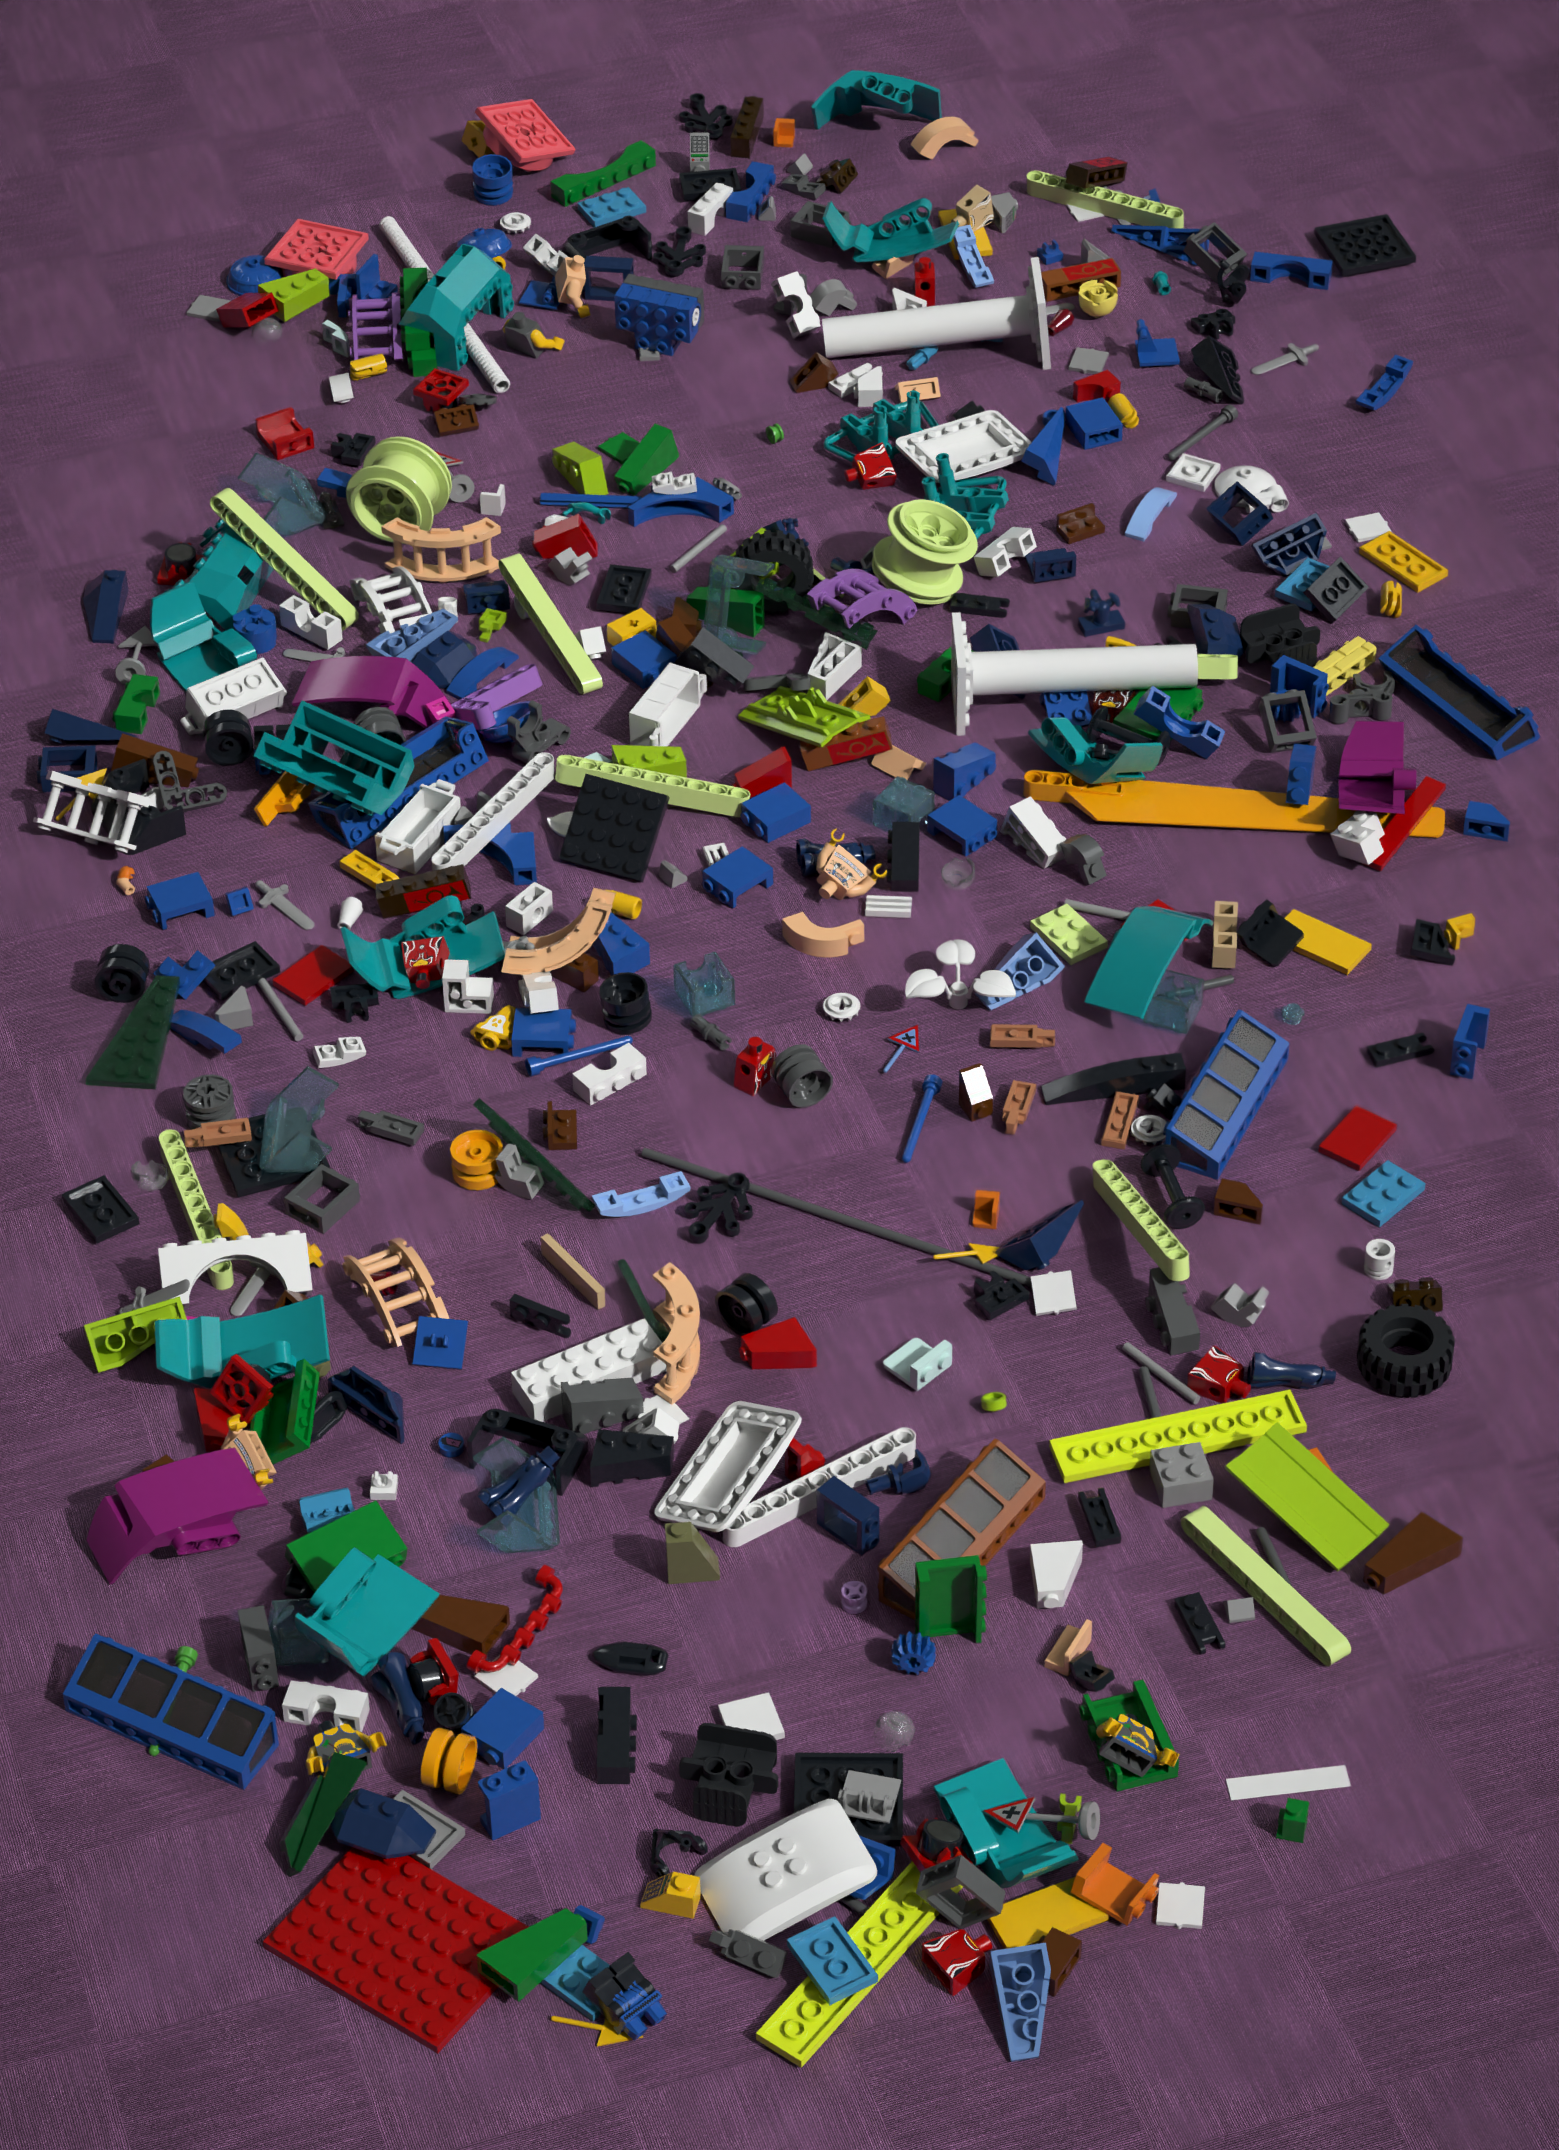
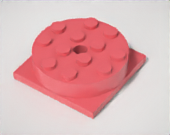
[475,99,576,172]
[264,219,369,280]

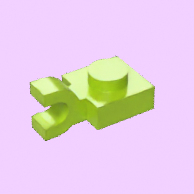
[479,608,507,643]
[1057,1793,1082,1844]

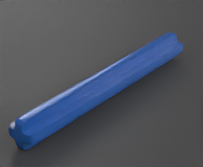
[540,493,642,508]

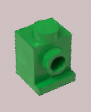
[1276,1798,1309,1843]

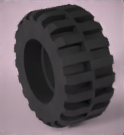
[732,530,814,613]
[1357,1304,1455,1398]

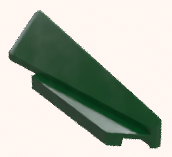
[279,1752,367,1877]

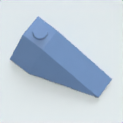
[366,609,458,662]
[975,932,1065,1011]
[988,1943,1051,2062]

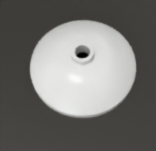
[1215,465,1277,507]

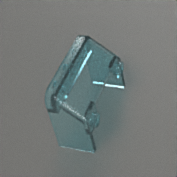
[238,452,327,536]
[704,555,775,655]
[259,1066,339,1173]
[473,1437,560,1553]

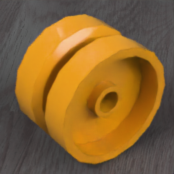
[450,1130,503,1190]
[421,1728,477,1794]

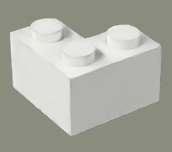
[1330,810,1385,865]
[442,960,494,1014]

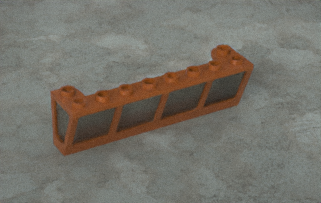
[877,1438,1046,1620]

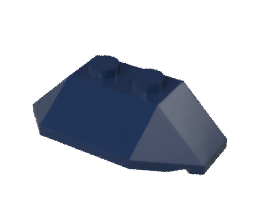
[1251,513,1327,577]
[1187,604,1244,660]
[412,631,477,688]
[327,1366,405,1444]
[330,1788,436,1859]

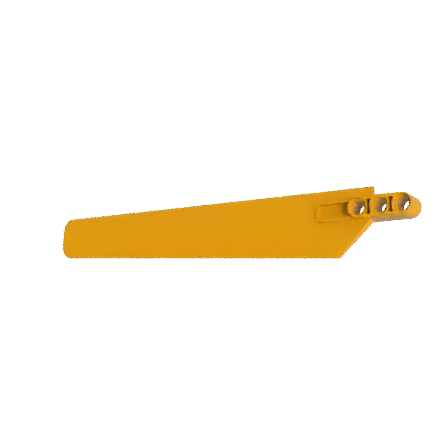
[1023,770,1445,838]

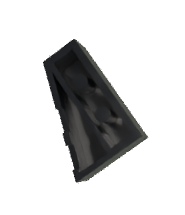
[674,627,754,693]
[887,822,920,892]
[590,1429,675,1487]
[597,1687,637,1784]

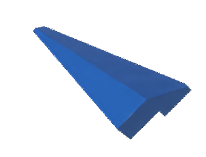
[1112,225,1209,266]
[1022,407,1065,486]

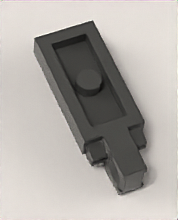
[358,1110,424,1146]
[709,1929,788,1978]

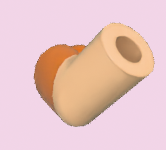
[116,866,135,895]

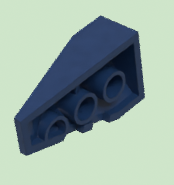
[83,570,129,644]
[970,624,1025,699]
[44,708,138,743]
[995,1200,1084,1271]

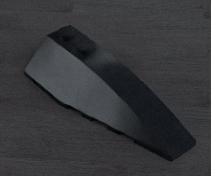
[1041,1053,1186,1105]

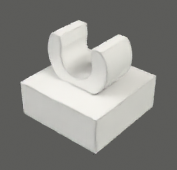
[370,1471,398,1500]

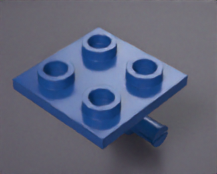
[1135,319,1180,367]

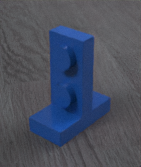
[329,274,357,317]

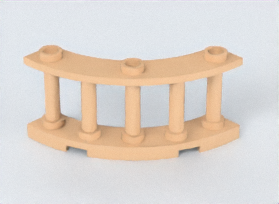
[381,517,501,583]
[501,887,616,975]
[342,1237,449,1347]
[652,1262,700,1405]

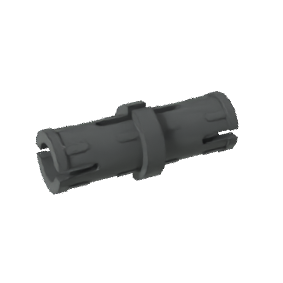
[1184,377,1224,402]
[690,1014,732,1051]

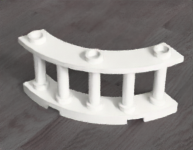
[349,566,432,634]
[33,770,151,853]

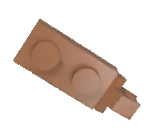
[990,1024,1055,1048]
[1002,1080,1036,1135]
[184,1118,252,1147]

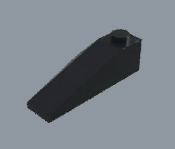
[1191,336,1244,404]

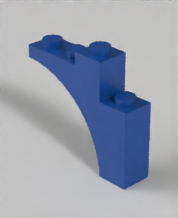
[628,477,734,527]
[443,822,537,885]

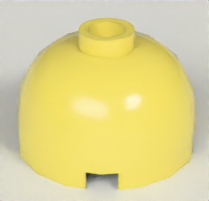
[1078,280,1118,317]

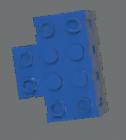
[614,274,704,356]

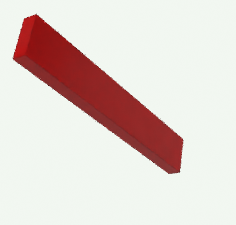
[1362,776,1446,872]

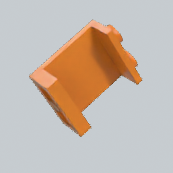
[1070,1843,1159,1926]

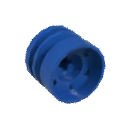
[472,154,513,205]

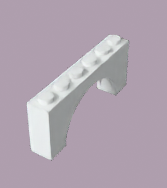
[158,1230,312,1309]

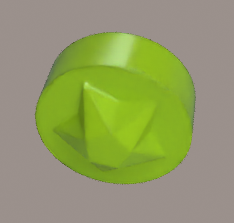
[981,1392,1007,1412]

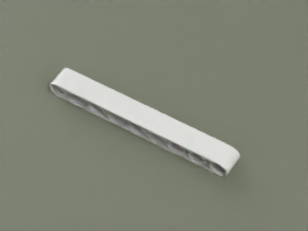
[431,752,555,871]
[723,1427,916,1547]

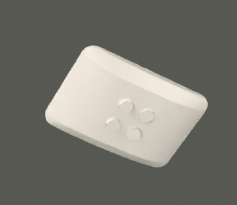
[896,410,1032,483]
[655,1401,802,1532]
[695,1799,877,1941]

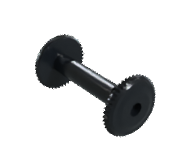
[1087,706,1171,767]
[1140,1144,1205,1229]

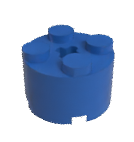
[233,604,277,654]

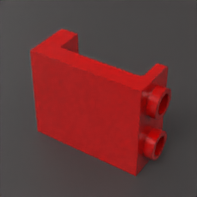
[255,407,314,460]

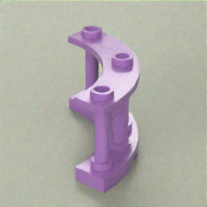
[348,292,403,362]
[807,569,918,629]

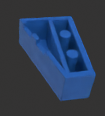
[933,742,996,801]
[592,912,650,975]

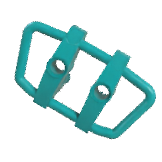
[823,390,938,463]
[922,453,1009,540]

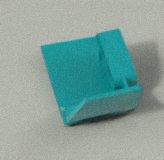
[155,1294,330,1388]

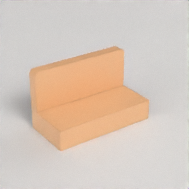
[872,254,915,279]
[895,377,941,403]
[871,745,926,782]
[1045,1619,1092,1677]

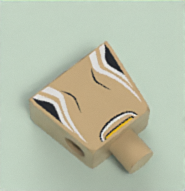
[951,185,994,232]

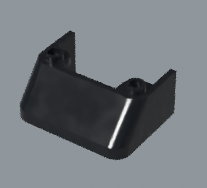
[559,216,652,263]
[91,759,186,855]
[467,1409,589,1496]

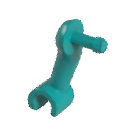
[562,502,611,524]

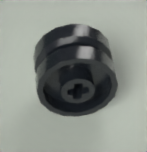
[203,709,253,766]
[95,944,150,1003]
[715,1273,778,1336]

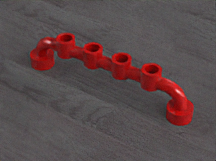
[466,1564,563,1673]

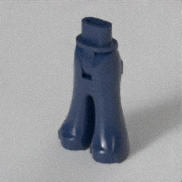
[796,838,876,877]
[1247,1352,1336,1389]
[477,1446,560,1526]
[370,1652,425,1745]

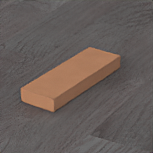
[1101,1092,1139,1150]

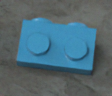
[299,1488,355,1533]

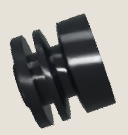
[599,972,652,1034]

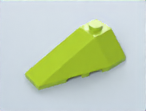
[83,1296,187,1373]

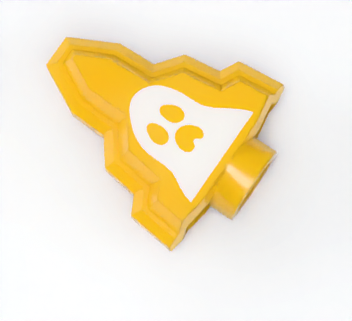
[470,1005,516,1051]

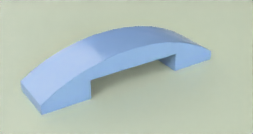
[953,225,994,288]
[1125,487,1177,542]
[592,1171,691,1217]

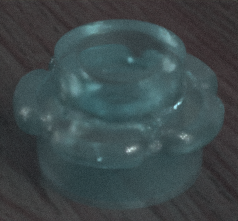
[1282,1003,1305,1025]

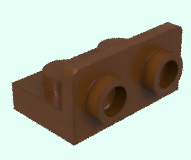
[433,404,479,437]
[1056,503,1105,544]
[543,1101,577,1150]

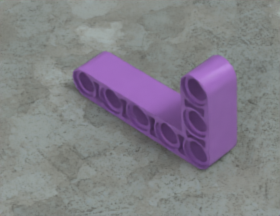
[451,664,543,730]

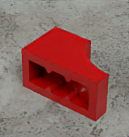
[1073,370,1121,403]
[785,1437,825,1482]

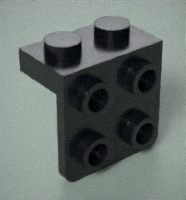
[1236,899,1304,967]

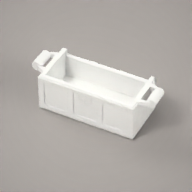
[180,657,287,735]
[629,663,707,746]
[375,779,461,874]

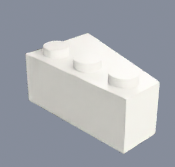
[808,632,862,700]
[1000,796,1067,869]

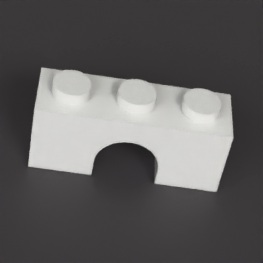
[688,183,733,236]
[523,234,570,276]
[771,271,820,339]
[974,527,1037,577]
[279,595,343,650]
[518,971,559,1013]
[572,1043,647,1106]
[282,1680,370,1732]

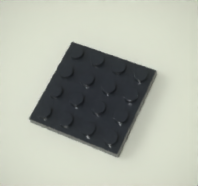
[1314,214,1416,276]
[559,774,670,882]
[216,1104,330,1197]
[794,1753,903,1847]

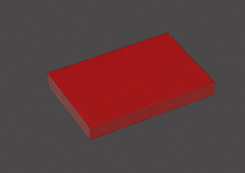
[272,945,354,1006]
[1318,1105,1397,1171]

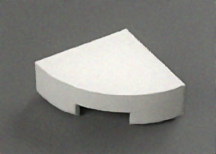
[545,514,569,526]

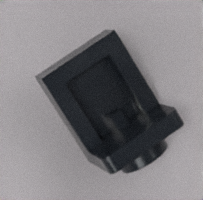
[953,400,985,420]
[1143,1083,1182,1120]
[1069,1650,1116,1692]

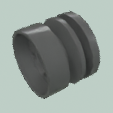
[354,707,406,745]
[771,1044,833,1108]
[183,1074,236,1130]

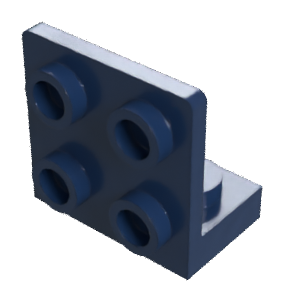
[1025,548,1076,582]
[463,580,510,614]

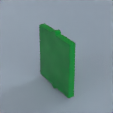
[598,432,640,464]

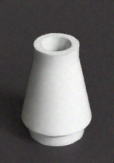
[337,897,363,930]

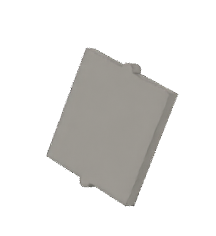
[187,295,231,322]
[1068,347,1109,374]

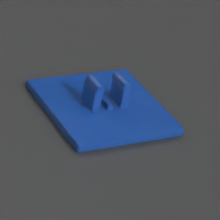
[413,1316,468,1370]

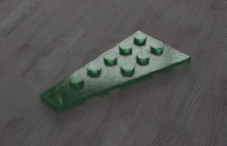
[755,578,878,650]
[85,975,180,1090]
[473,1098,595,1212]

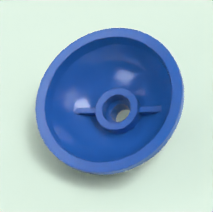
[456,228,512,258]
[226,255,283,296]
[477,701,530,743]

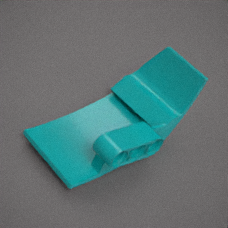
[811,70,942,129]
[822,198,959,262]
[150,581,257,693]
[1028,717,1163,784]
[341,895,506,999]
[1084,906,1214,1019]
[295,1547,440,1677]
[933,1758,1079,1889]

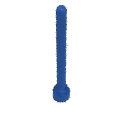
[525,1036,633,1077]
[902,1074,943,1163]

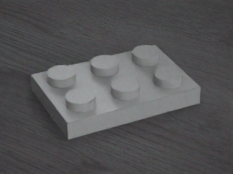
[393,1790,465,1869]

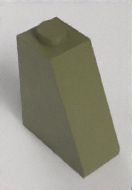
[665,1522,720,1584]

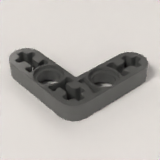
[743,673,811,691]
[153,751,227,812]

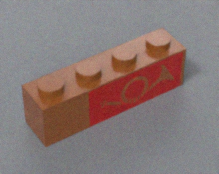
[1041,258,1121,301]
[800,716,893,771]

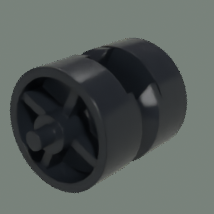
[434,1692,476,1734]

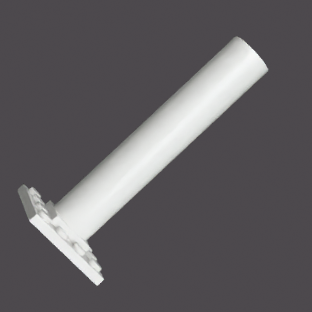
[822,257,1051,370]
[951,612,1198,736]

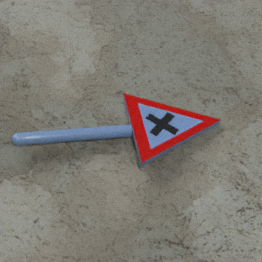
[883,1025,919,1073]

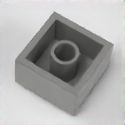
[1149,1442,1214,1508]

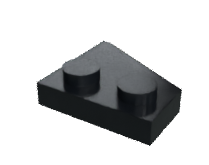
[1410,919,1456,966]

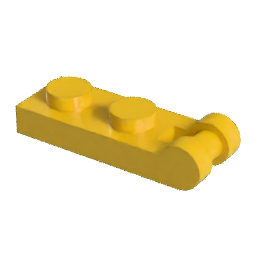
[339,850,399,890]

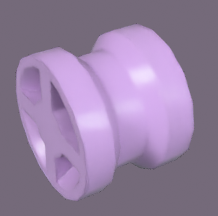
[841,1581,867,1614]

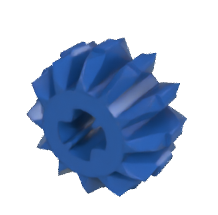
[1271,688,1301,723]
[891,1631,936,1675]

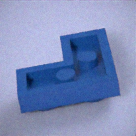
[153,950,216,1000]

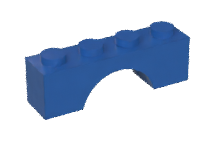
[726,161,776,222]
[1250,252,1333,290]
[1134,686,1225,759]

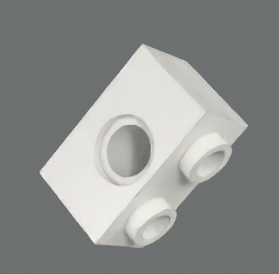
[505,882,553,935]

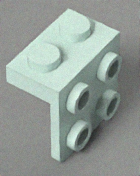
[883,1338,952,1391]

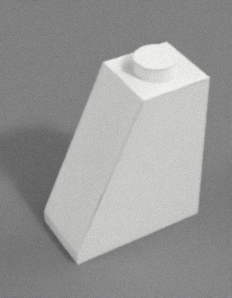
[1030,1540,1083,1609]

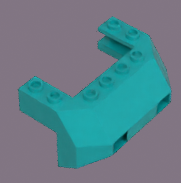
[399,244,514,371]
[164,518,274,630]
[254,700,415,816]

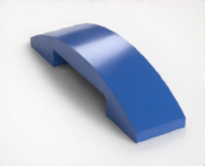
[1356,354,1413,410]
[446,647,519,700]

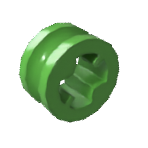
[766,423,784,444]

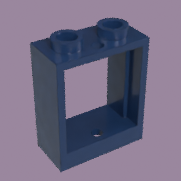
[582,256,634,301]
[1206,481,1273,546]
[37,745,98,793]
[816,1476,880,1556]

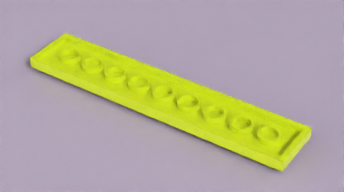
[1049,1390,1307,1483]
[756,1852,963,2068]

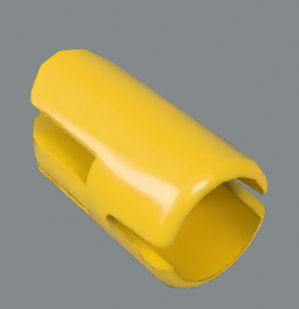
[350,353,387,381]
[1108,393,1139,428]
[1380,581,1402,618]
[606,890,642,919]

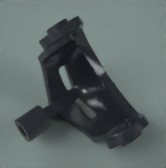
[1217,259,1250,304]
[650,1828,708,1878]

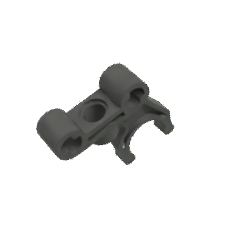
[1329,671,1395,724]
[507,700,571,764]

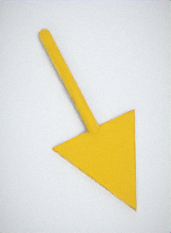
[56,768,107,821]
[933,1243,1000,1264]
[551,2016,643,2047]

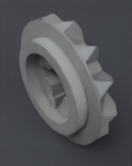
[712,477,742,500]

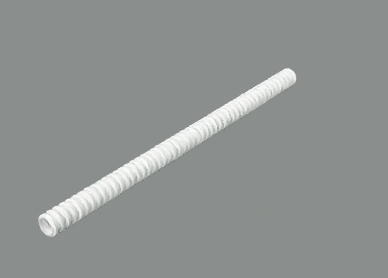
[379,216,510,393]

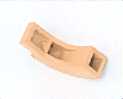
[910,117,979,160]
[782,912,864,958]

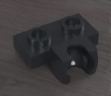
[1191,309,1235,339]
[331,433,376,466]
[330,983,379,1023]
[974,1271,1029,1320]

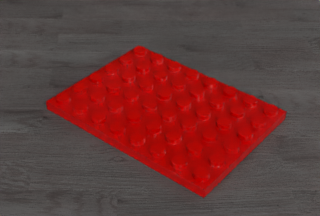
[263,1847,529,2054]

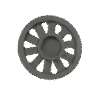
[459,394,497,405]

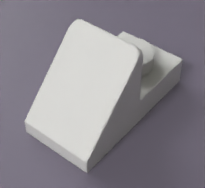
[892,288,927,311]

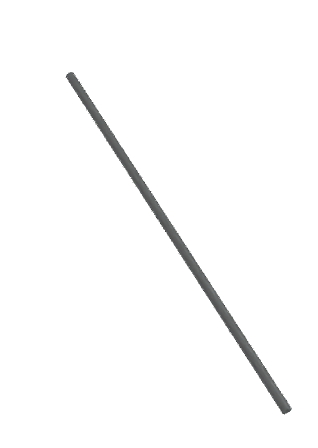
[641,1148,1032,1288]

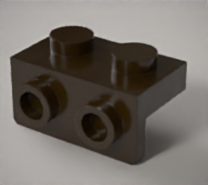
[815,158,858,194]
[1387,1277,1443,1312]

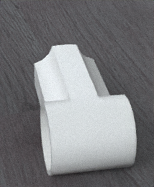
[1244,485,1289,513]
[438,597,458,623]

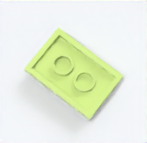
[1030,904,1108,965]

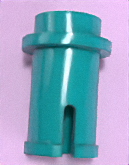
[1152,271,1171,295]

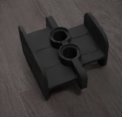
[1240,604,1320,667]
[679,1723,778,1827]

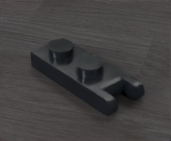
[950,593,1010,618]
[1367,1033,1435,1068]
[509,1293,571,1338]
[1078,1487,1121,1548]
[1174,1592,1226,1655]

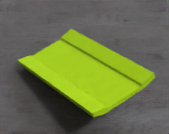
[738,686,871,748]
[1225,1422,1390,1572]

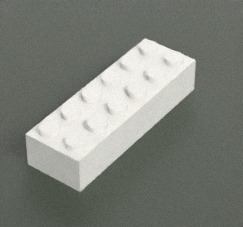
[511,1318,666,1422]

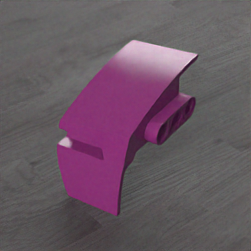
[292,656,451,729]
[1339,721,1416,814]
[87,1447,269,1584]

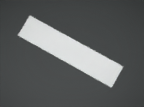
[1226,1765,1351,1800]

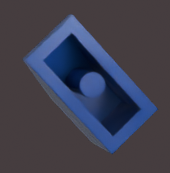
[1463,801,1510,842]

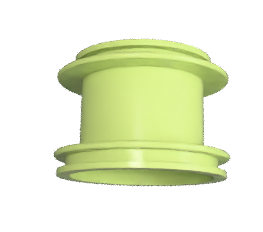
[346,437,452,544]
[872,499,978,604]

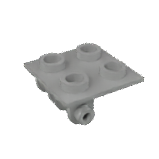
[838,1770,901,1824]

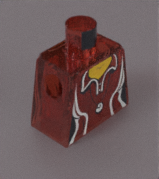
[1093,689,1136,723]

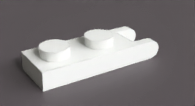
[828,363,883,398]

